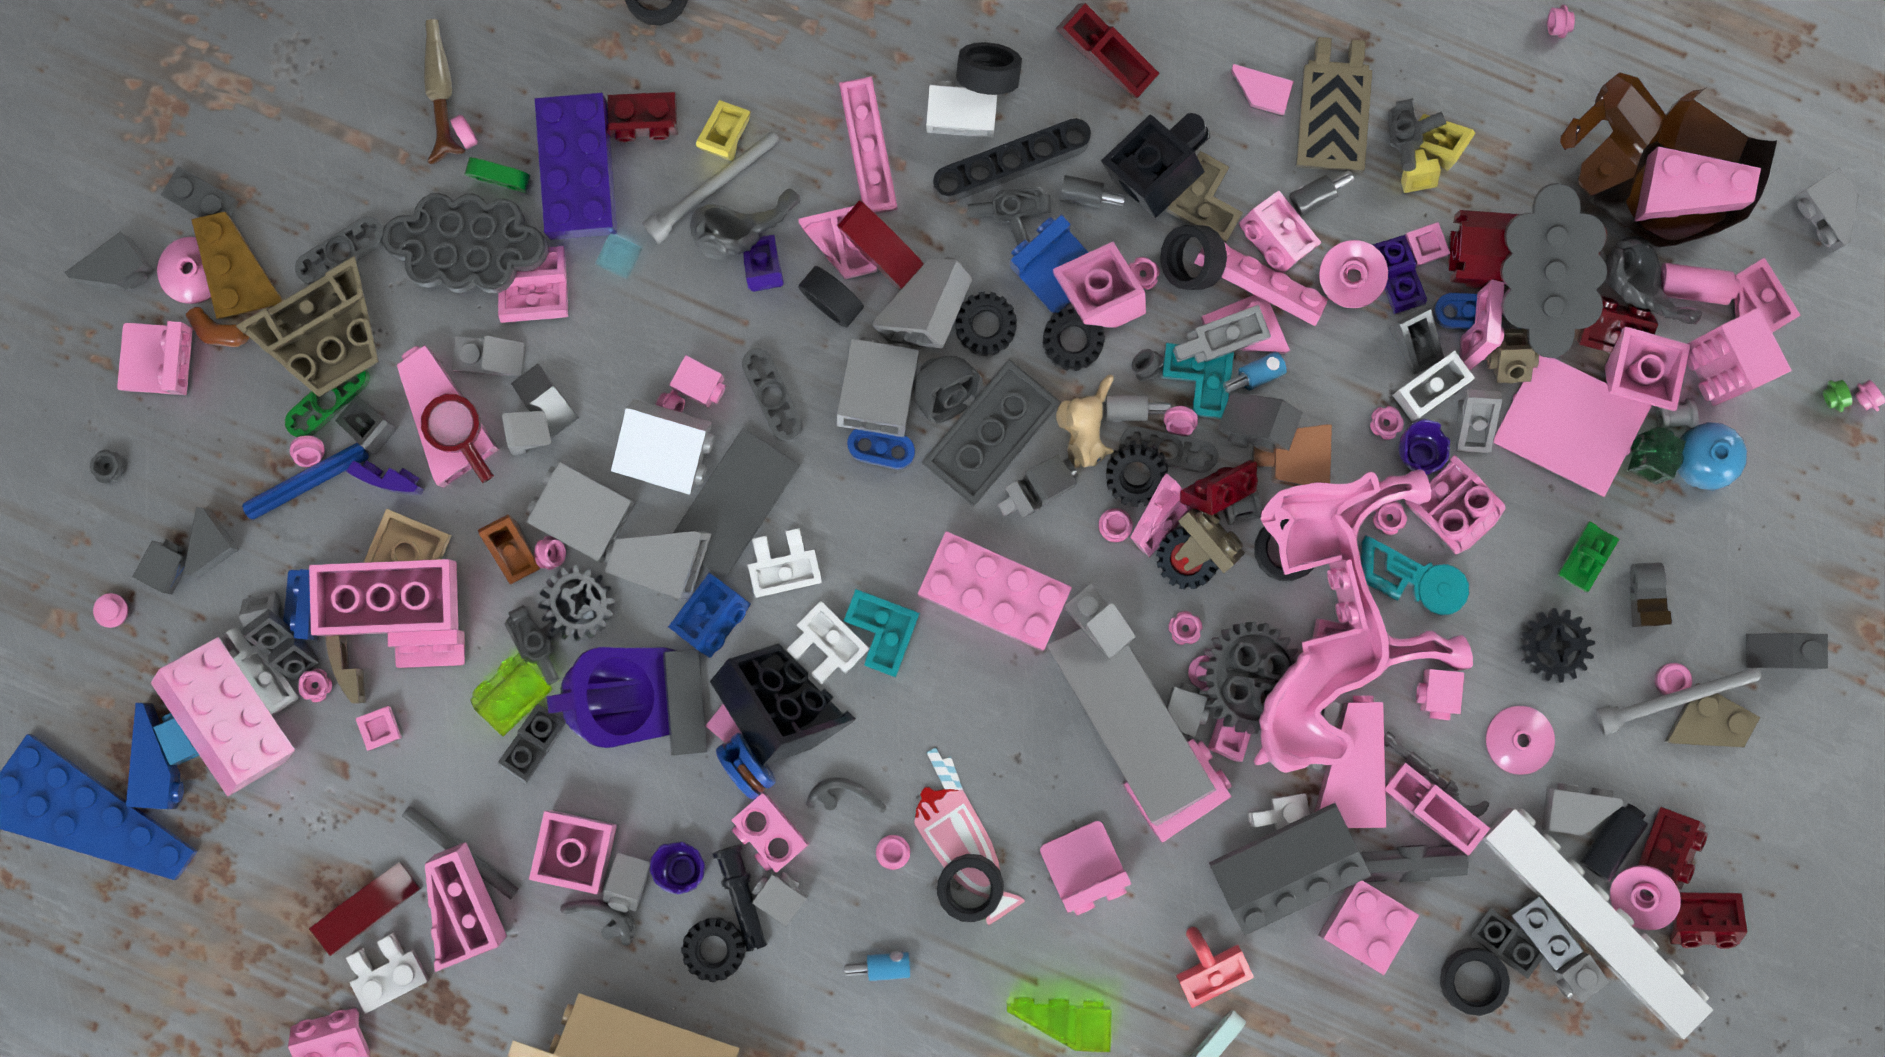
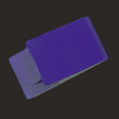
[743,234,784,292]

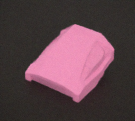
[1405,455,1506,555]

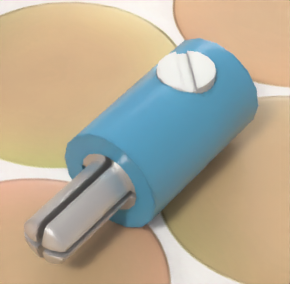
[1223,351,1287,393]
[844,951,911,981]

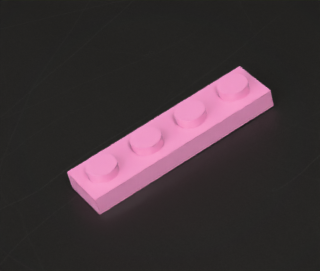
[1194,243,1328,326]

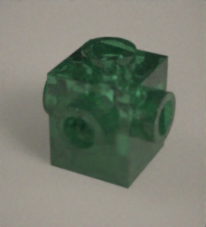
[1627,427,1686,485]

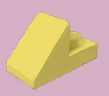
[696,100,751,161]

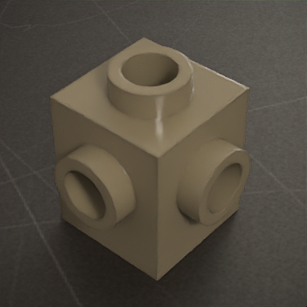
[1487,328,1539,384]

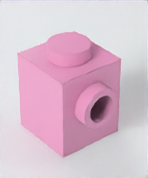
[1416,669,1464,720]

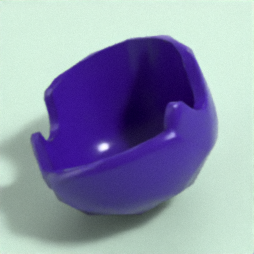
[1398,419,1450,475]
[650,842,705,895]

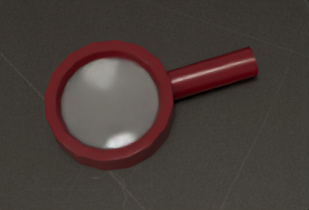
[421,394,494,483]

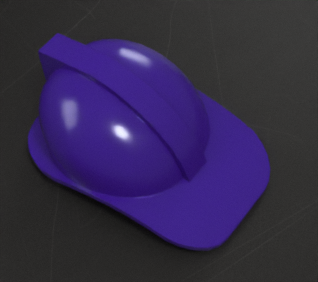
[546,647,676,748]

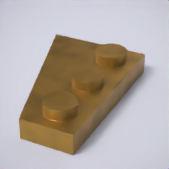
[191,212,283,319]

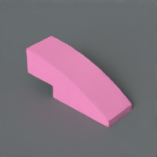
[1385,763,1491,856]

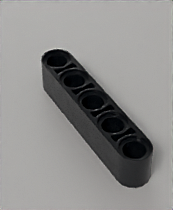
[933,118,1091,203]

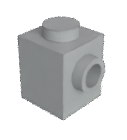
[1166,683,1211,737]
[603,852,650,912]
[752,872,808,927]
[1552,952,1610,1003]

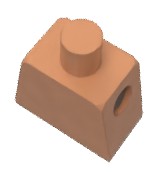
[1252,424,1332,487]

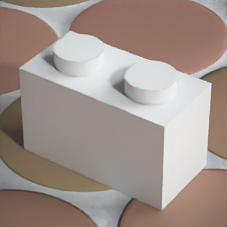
[926,81,997,138]
[1392,351,1475,422]

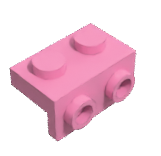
[288,1008,370,1057]

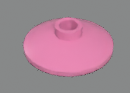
[157,237,211,304]
[1319,240,1388,308]
[1486,706,1555,775]
[1610,865,1681,930]

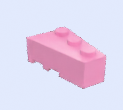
[1635,147,1761,221]
[425,842,507,972]

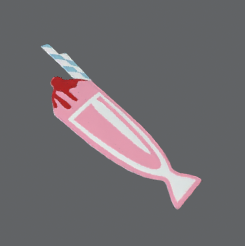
[914,748,1025,925]

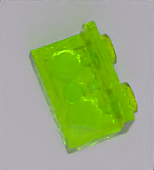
[470,653,553,737]

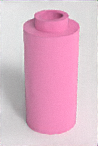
[1660,262,1740,305]

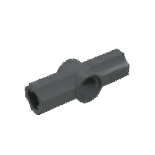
[1360,845,1468,882]

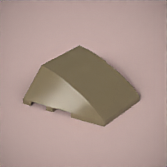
[236,256,379,397]

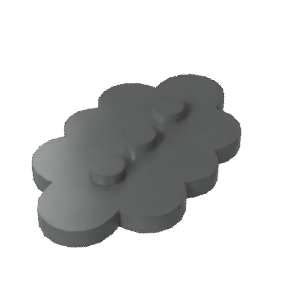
[1500,183,1607,358]
[382,193,549,294]

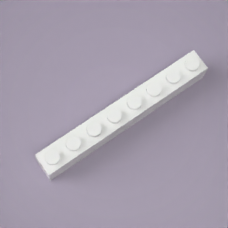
[1483,808,1713,1039]

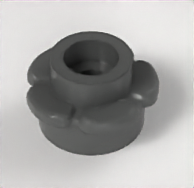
[1132,349,1164,381]
[90,450,124,483]

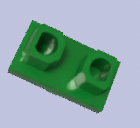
[1557,521,1619,592]

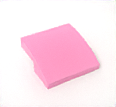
[498,246,568,323]

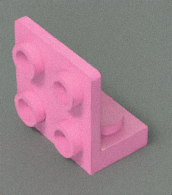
[117,321,193,395]

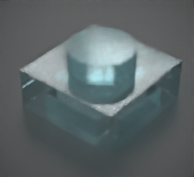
[596,233,642,280]

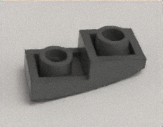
[243,609,319,682]
[498,704,566,784]
[1470,908,1544,979]

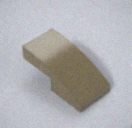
[325,635,366,704]

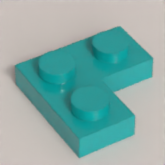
[1162,343,1234,419]
[844,589,920,678]

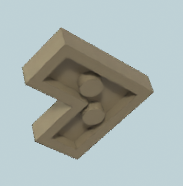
[1166,151,1243,243]

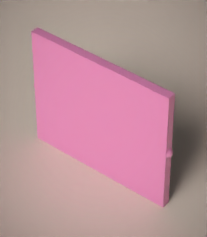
[1493,355,1652,497]

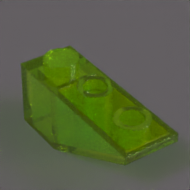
[1006,997,1112,1052]

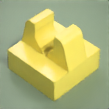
[1401,149,1441,193]

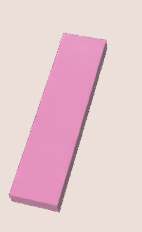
[839,77,898,214]

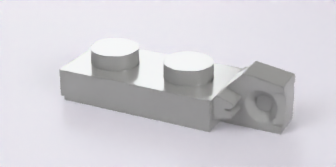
[1173,305,1271,363]
[221,626,298,716]

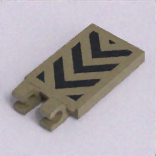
[1296,37,1372,173]

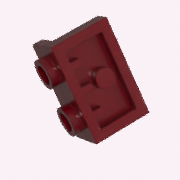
[606,92,678,142]
[1577,296,1658,353]
[1180,460,1258,515]
[1638,807,1708,890]
[1670,892,1748,949]

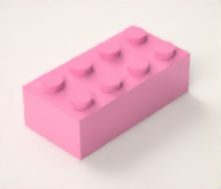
[1687,307,1792,406]
[918,531,1072,651]
[309,559,458,636]
[151,637,295,797]

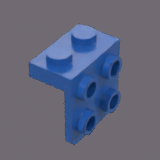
[1010,215,1089,314]

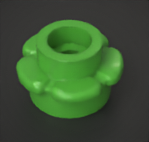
[1823,380,1853,412]

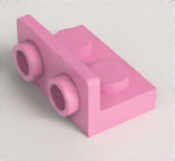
[1239,191,1322,273]
[387,630,465,668]

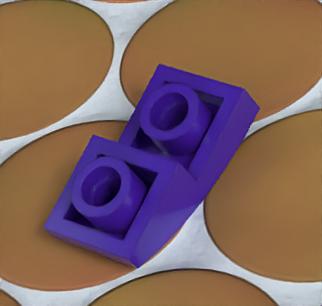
[1372,235,1427,314]
[346,460,425,495]

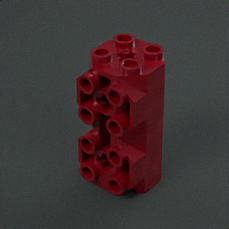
[1448,210,1607,288]

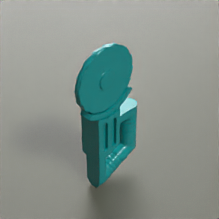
[1361,535,1469,615]

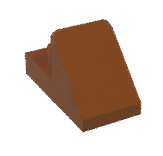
[478,514,540,584]

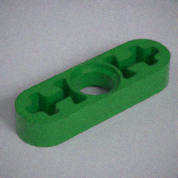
[285,370,370,437]

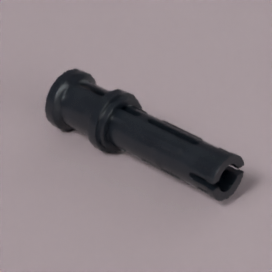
[712,844,768,952]

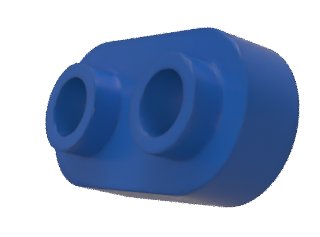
[1433,293,1503,329]
[847,429,915,470]

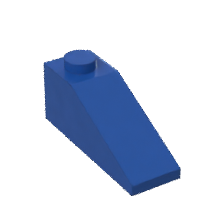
[126,703,184,810]

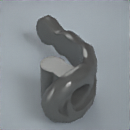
[806,777,886,813]
[560,899,636,946]

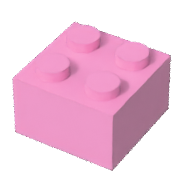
[529,810,617,894]
[1318,880,1419,975]

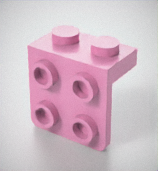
[1040,821,1131,915]

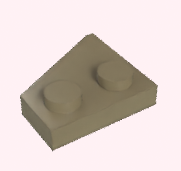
[1665,683,1761,747]

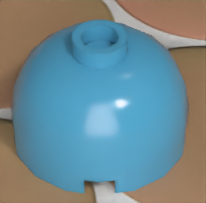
[1674,422,1747,491]

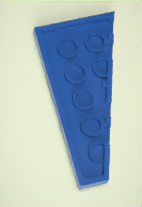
[0,734,198,880]

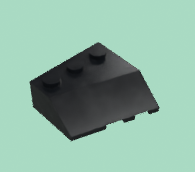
[710,643,856,766]

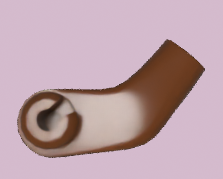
[186,307,249,347]

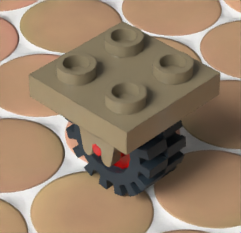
[1156,508,1245,590]

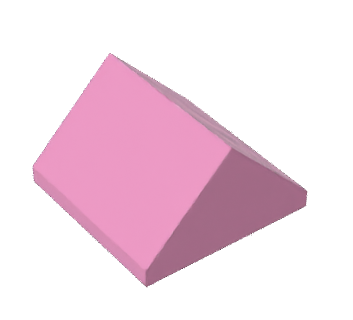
[1604,327,1691,411]

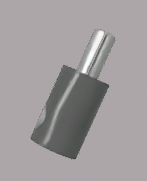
[1290,171,1354,216]
[1059,175,1126,208]

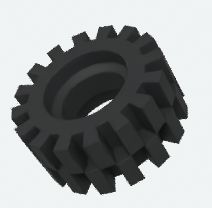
[955,291,1017,356]
[1042,307,1105,371]
[1106,440,1168,507]
[681,917,746,982]

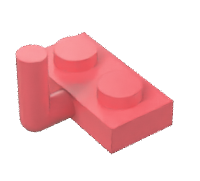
[1176,927,1254,1008]

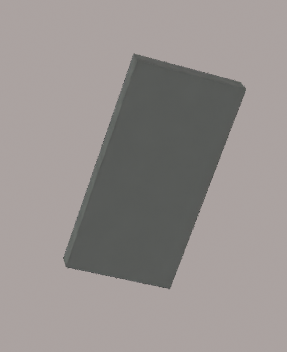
[922,359,1061,507]
[673,428,800,579]

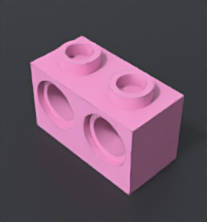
[731,792,809,873]

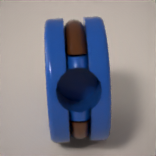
[716,733,776,800]

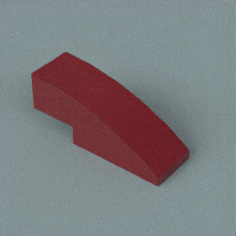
[1056,3,1160,98]
[837,200,924,290]
[309,862,421,956]

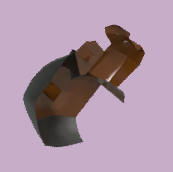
[1560,72,1777,248]

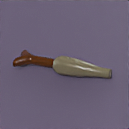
[424,19,466,164]

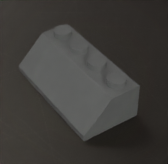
[1209,803,1371,936]

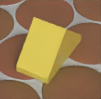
[1416,114,1475,171]

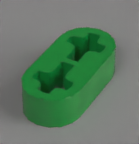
[464,157,531,193]

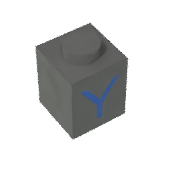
[132,539,187,595]

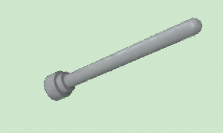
[642,132,779,245]
[1596,668,1761,735]

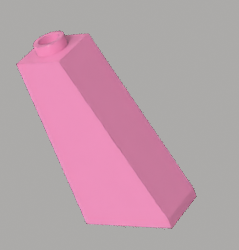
[397,345,500,488]
[1314,696,1386,828]

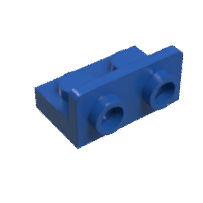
[283,569,318,641]
[668,572,751,658]

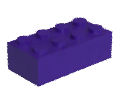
[534,93,618,240]

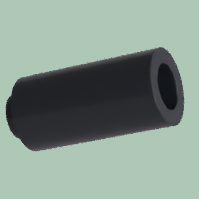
[1580,803,1648,882]

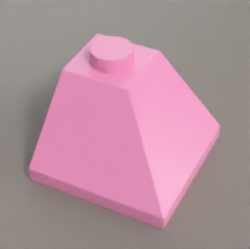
[1053,242,1146,328]

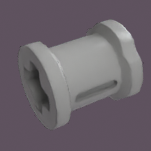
[1655,397,1699,432]

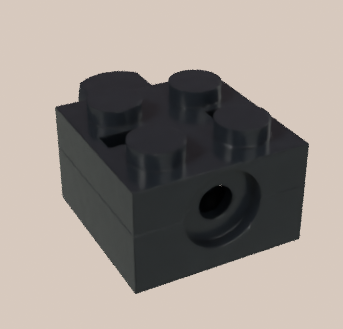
[1101,113,1210,218]

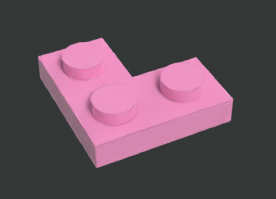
[1459,280,1505,370]

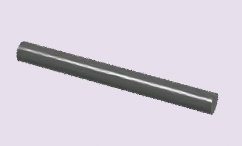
[402,806,519,900]

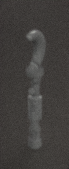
[1384,731,1489,818]

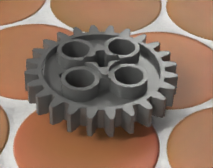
[1198,622,1299,734]

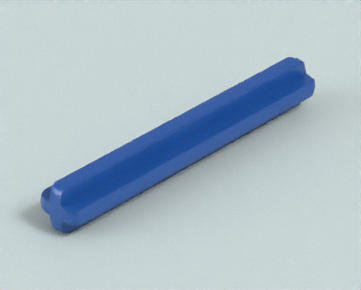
[242,443,369,520]

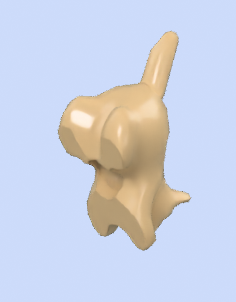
[1056,374,1114,468]

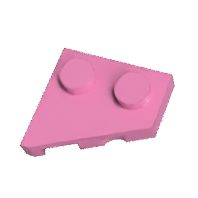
[1734,257,1801,333]

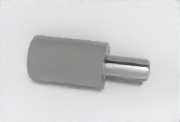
[1106,395,1171,422]

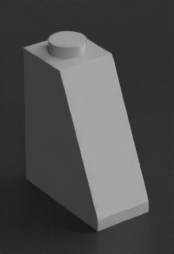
[872,257,973,348]
[605,531,712,599]

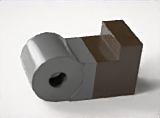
[1630,562,1672,627]

